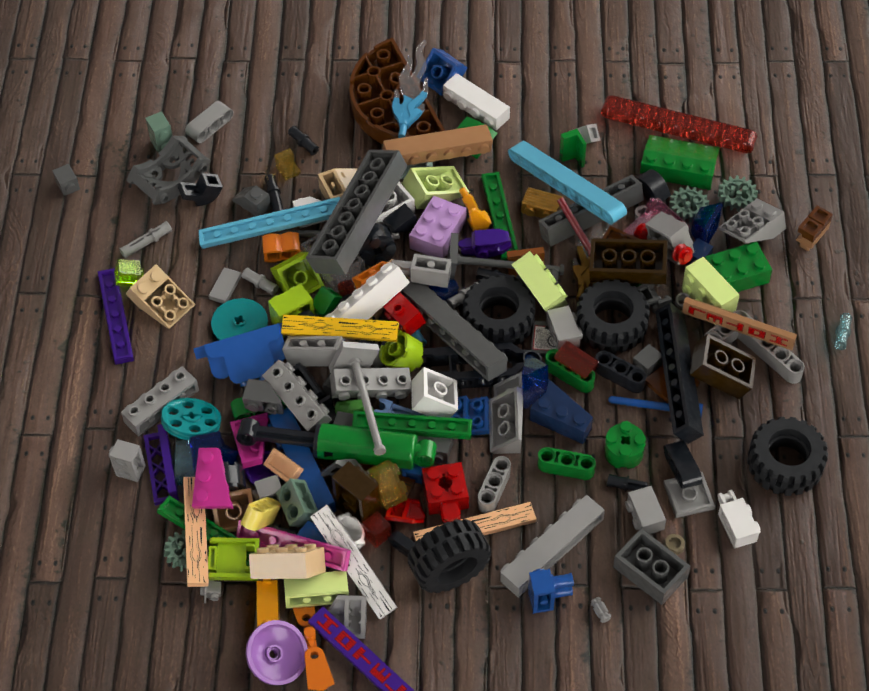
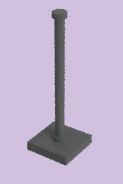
[447,233,564,285]

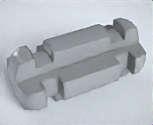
[591,597,611,623]

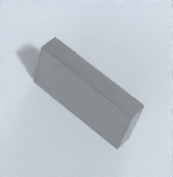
[209,267,242,303]

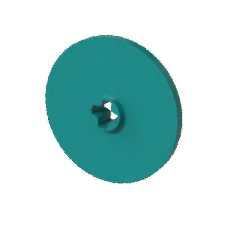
[211,298,268,340]

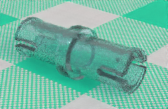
[834,313,853,350]

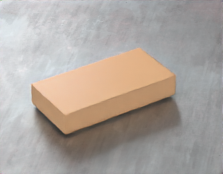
[263,448,304,482]

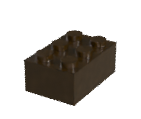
[690,334,756,399]
[332,461,381,531]

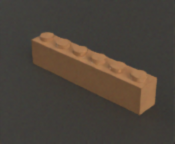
[382,124,493,165]

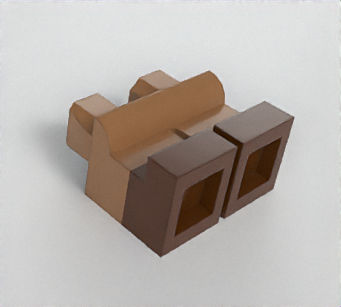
[796,205,833,251]

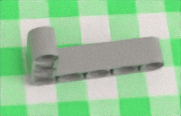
[704,310,805,384]

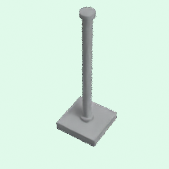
[329,341,386,456]

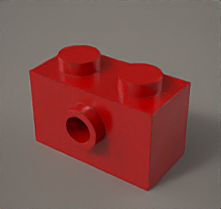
[383,292,426,335]

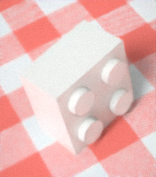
[411,367,458,418]

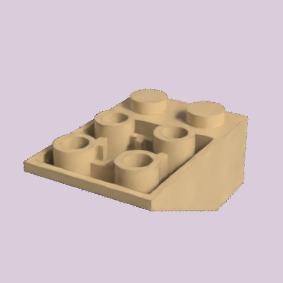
[318,168,357,200]
[126,264,196,329]

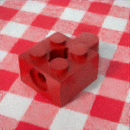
[422,462,469,523]

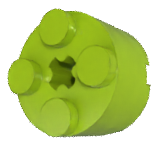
[379,330,423,372]

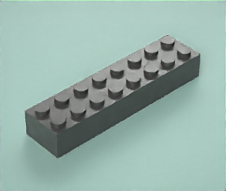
[306,150,407,275]

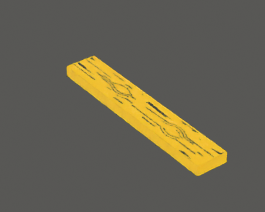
[281,315,399,342]

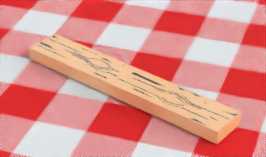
[183,477,209,587]
[413,502,536,542]

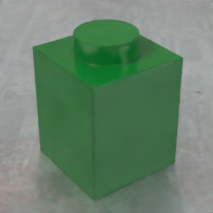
[313,286,342,317]

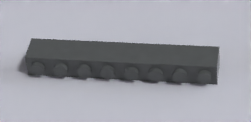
[400,278,508,381]

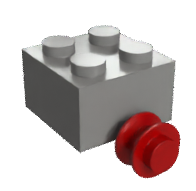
[634,211,695,265]

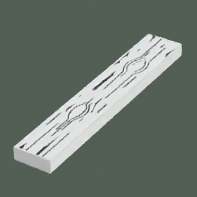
[310,505,398,620]

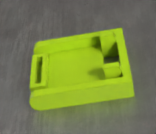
[208,537,260,581]

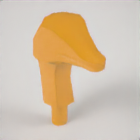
[459,187,491,231]

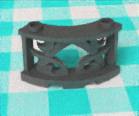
[126,136,211,205]

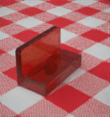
[554,341,599,379]

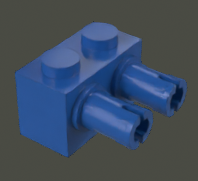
[528,569,574,614]

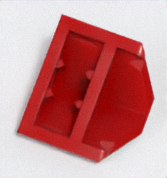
[385,496,425,524]

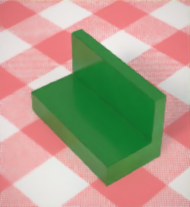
[559,129,586,168]

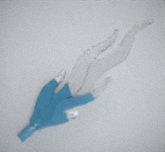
[392,40,428,138]

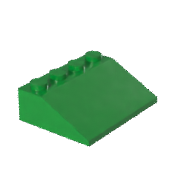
[640,135,720,190]

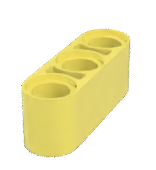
[240,497,281,531]

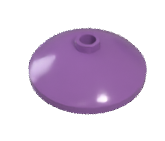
[246,620,308,686]

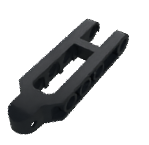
[421,342,542,389]

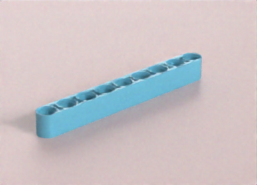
[508,140,627,225]

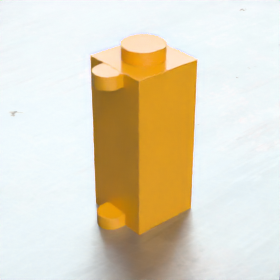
[256,579,280,627]

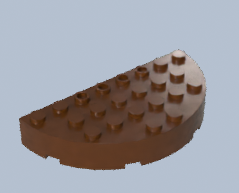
[350,37,445,144]

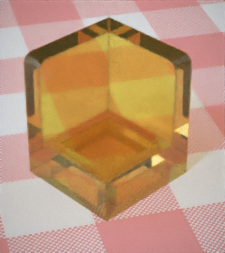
[274,148,301,181]

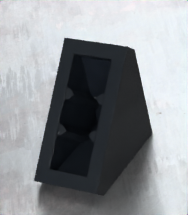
[383,203,418,233]

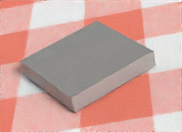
[663,472,715,518]

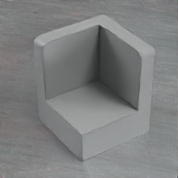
[570,124,601,144]

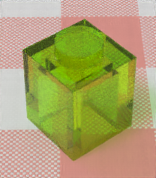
[114,259,144,286]

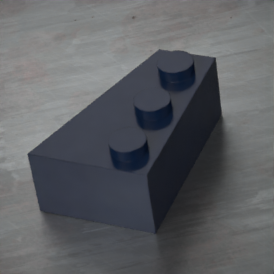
[530,379,593,444]

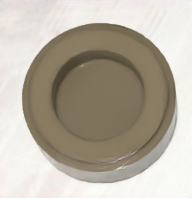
[664,534,685,555]

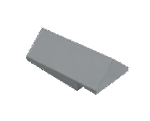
[489,372,524,454]

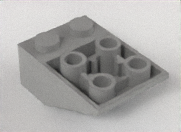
[718,198,786,243]

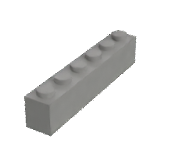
[500,495,605,597]

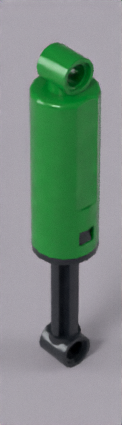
[236,418,437,470]

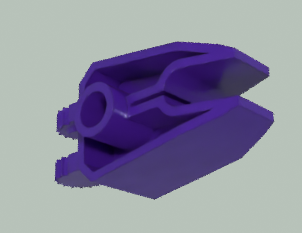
[458,229,512,259]

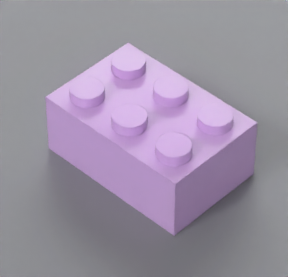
[409,196,466,258]

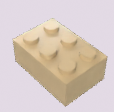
[249,544,326,579]

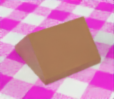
[213,488,254,532]

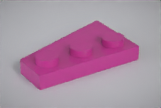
[230,412,269,469]
[192,448,234,509]

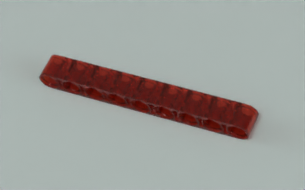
[601,95,757,153]

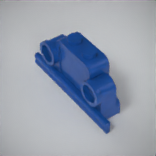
[193,323,286,387]

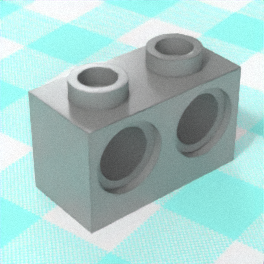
[109,439,146,482]

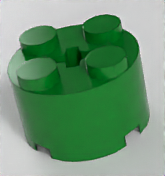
[604,421,646,469]

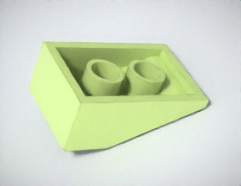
[402,166,469,209]

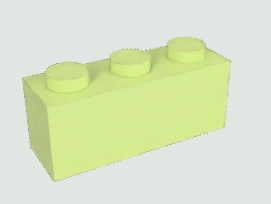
[284,571,349,609]

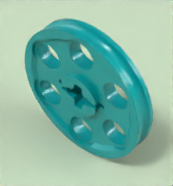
[161,398,221,441]

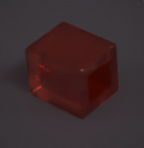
[362,511,391,548]

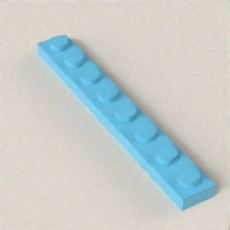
[198,197,340,249]

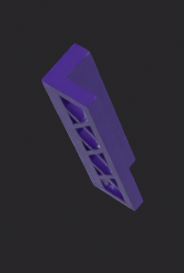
[144,424,179,506]

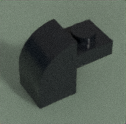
[635,169,671,204]
[178,173,223,206]

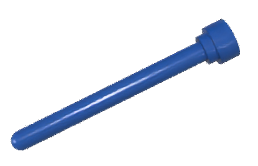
[608,396,703,418]

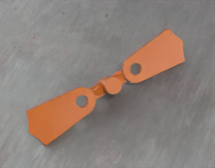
[292,606,335,691]

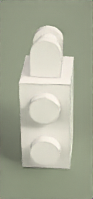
[717,490,761,549]

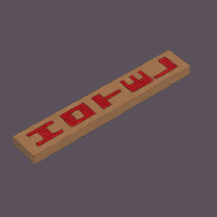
[682,297,797,350]

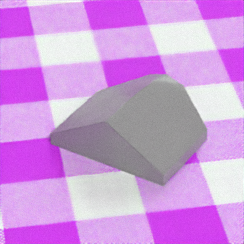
[328,595,367,639]

